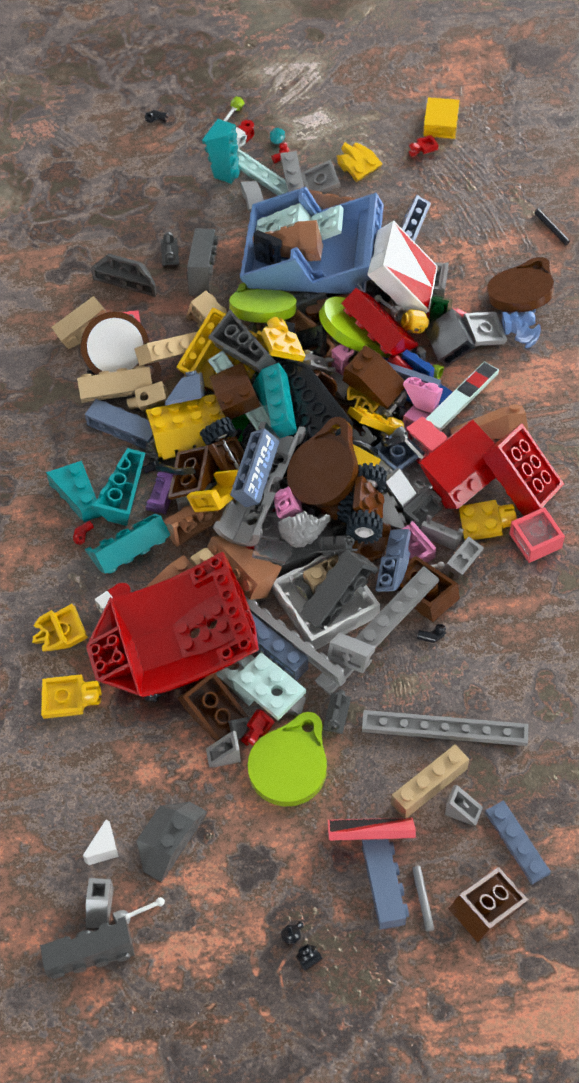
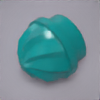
[270,127,286,144]

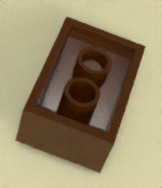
[342,345,405,409]
[209,362,261,420]
[168,445,218,500]
[397,555,460,622]
[177,673,248,742]
[448,867,528,942]

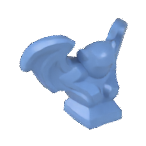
[502,309,541,348]

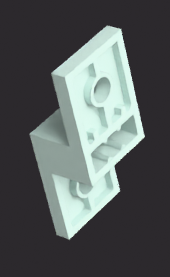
[256,203,344,241]
[215,653,306,720]

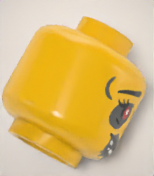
[401,309,429,334]

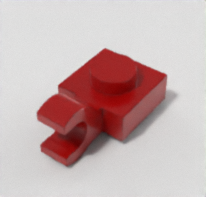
[408,135,439,157]
[241,709,275,746]

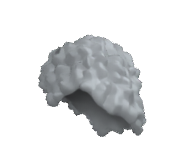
[278,511,331,548]

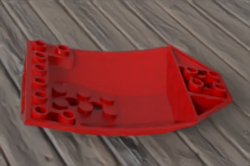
[86,552,259,697]

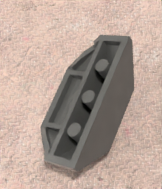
[91,254,157,297]
[137,802,208,883]

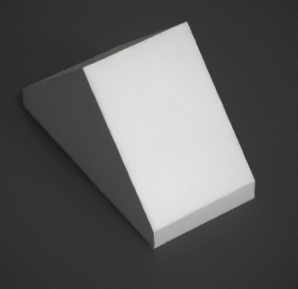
[83,820,118,865]

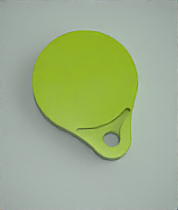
[229,283,296,323]
[319,297,391,358]
[248,712,327,807]

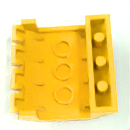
[176,307,268,392]
[145,394,230,460]

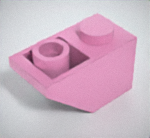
[403,377,443,413]
[273,486,303,519]

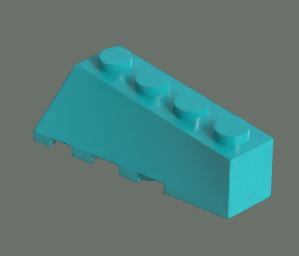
[202,119,240,184]
[253,363,297,439]
[92,448,145,526]
[85,514,171,574]

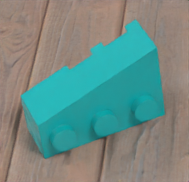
[46,461,101,522]

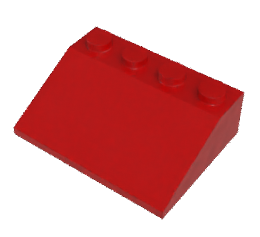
[341,288,419,355]
[418,419,496,509]
[481,423,564,516]

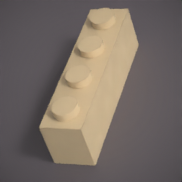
[134,332,197,366]
[77,365,152,403]
[391,745,469,818]

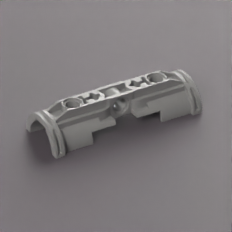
[213,422,306,546]

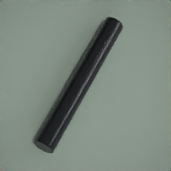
[534,209,570,245]

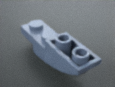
[375,529,411,592]

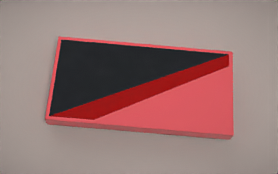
[328,818,416,841]

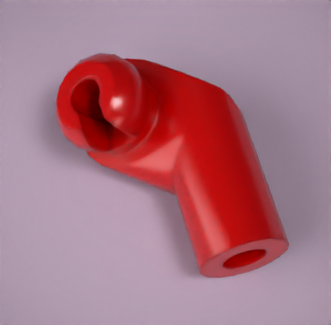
[271,142,290,163]
[73,520,94,545]

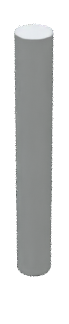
[412,866,434,932]

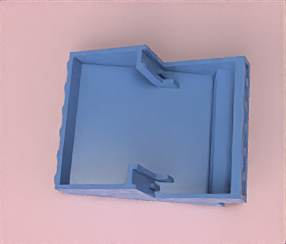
[240,187,384,294]

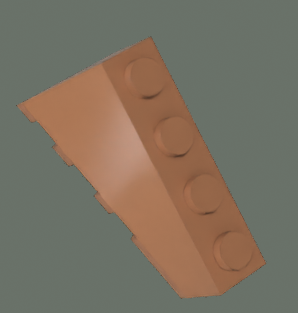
[164,498,237,547]
[207,536,282,600]

